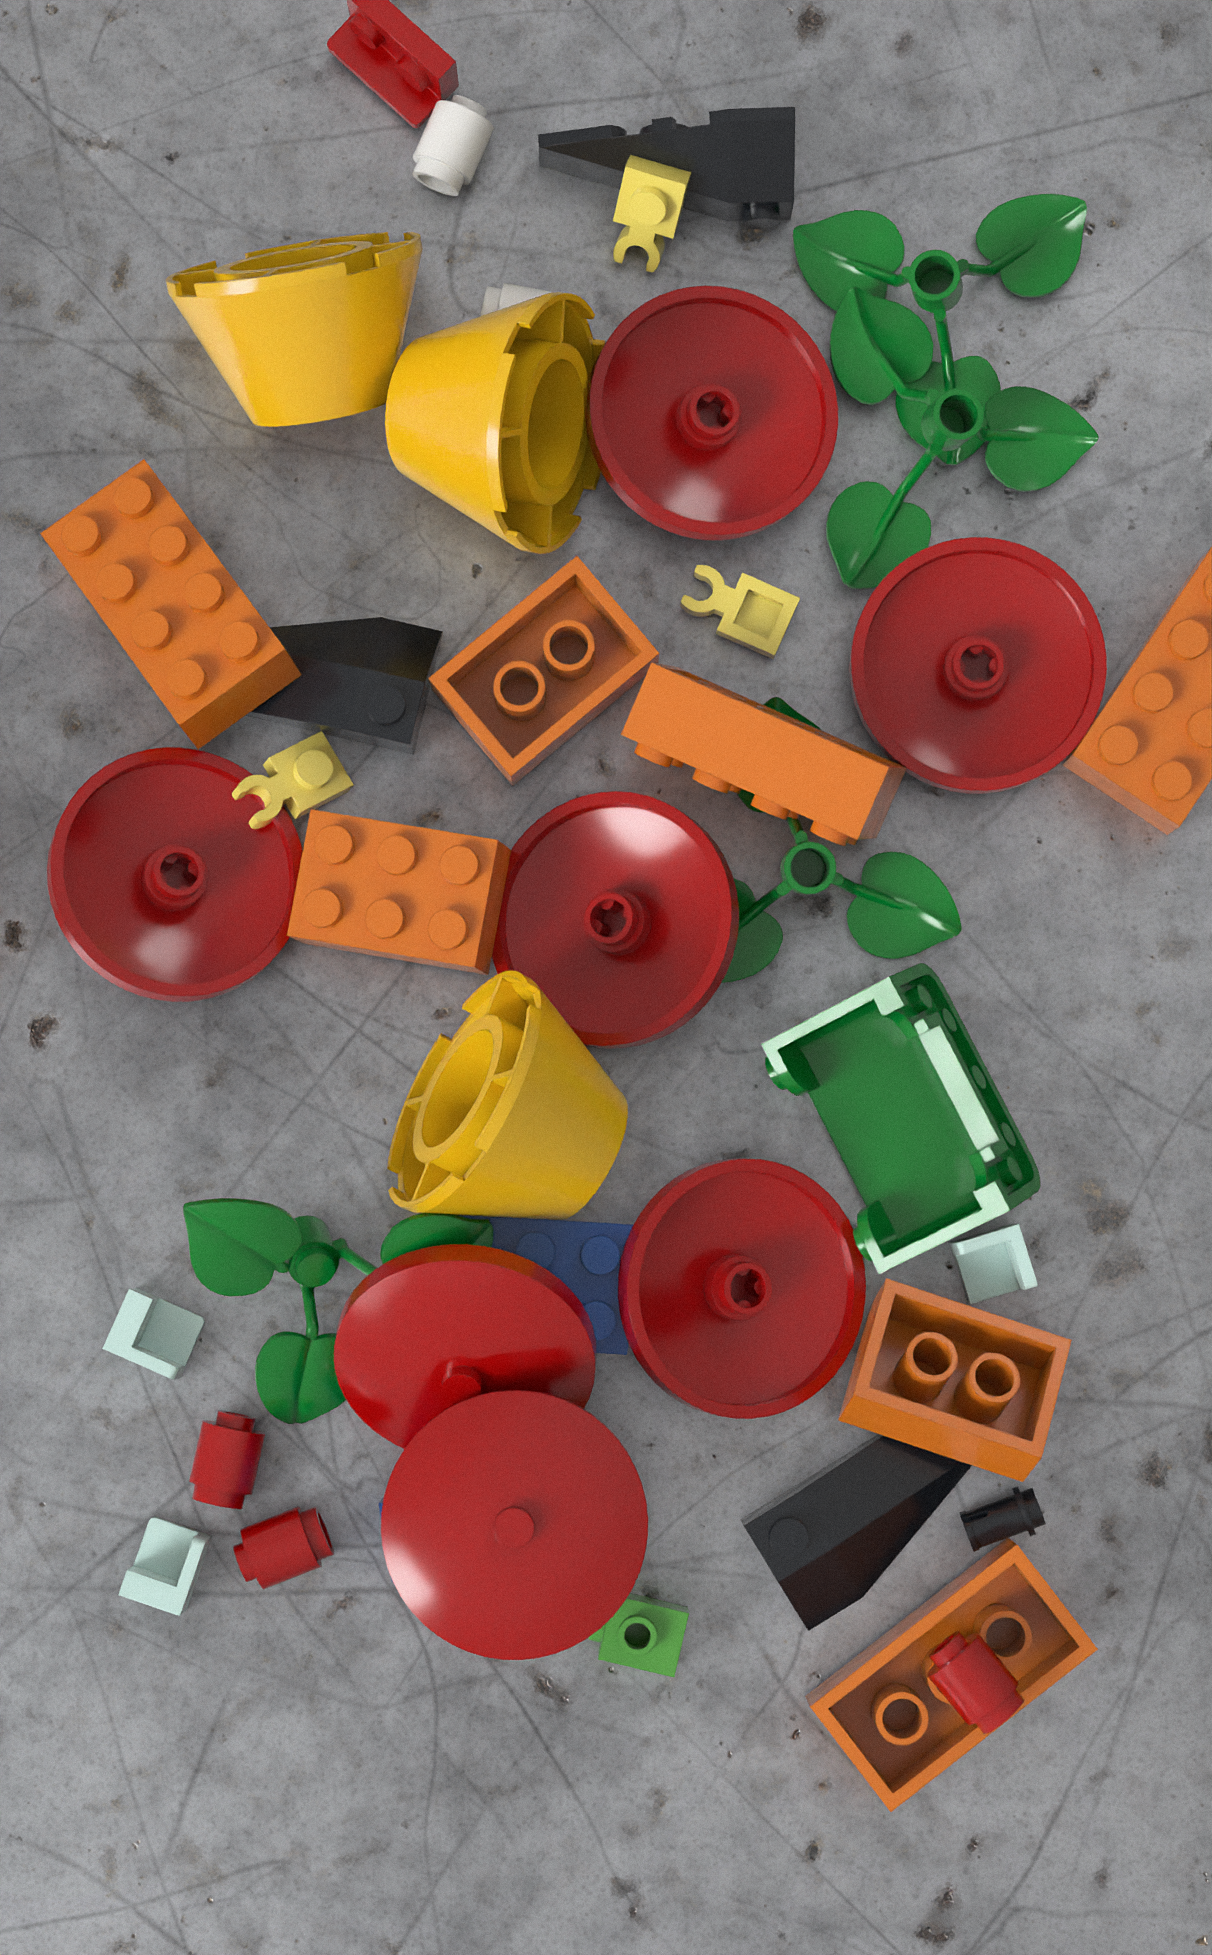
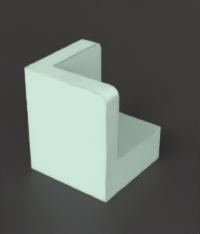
[949,1224,1038,1304]
[102,1288,205,1380]
[118,1517,212,1616]

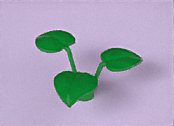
[793,194,1087,465]
[826,287,1099,589]
[721,697,962,983]
[183,1198,493,1424]

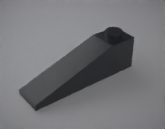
[538,107,795,229]
[246,617,443,755]
[740,1434,972,1631]

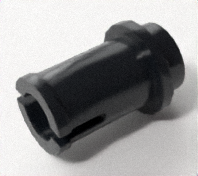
[959,1486,1046,1552]

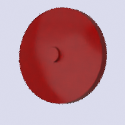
[585,285,838,541]
[849,537,1107,794]
[47,747,303,1002]
[492,791,739,1049]
[618,1158,866,1419]
[334,1244,597,1449]
[381,1389,648,1660]

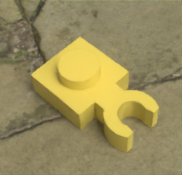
[613,154,691,273]
[680,565,800,659]
[232,731,354,829]

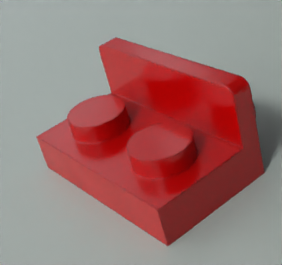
[327,0,459,128]

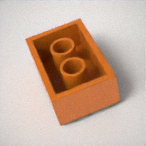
[428,556,660,786]
[287,809,511,975]
[838,1278,1072,1482]

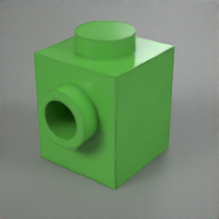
[588,1593,689,1678]

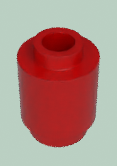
[189,1410,266,1509]
[233,1506,334,1590]
[927,1631,1024,1734]

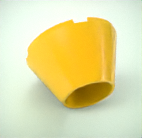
[166,232,423,427]
[385,292,605,554]
[387,970,628,1220]

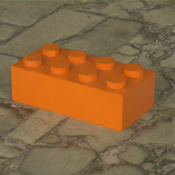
[40,459,302,750]
[1063,546,1212,835]
[621,662,906,846]
[805,1538,1098,1812]

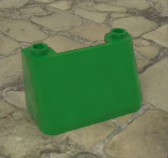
[761,963,1041,1274]

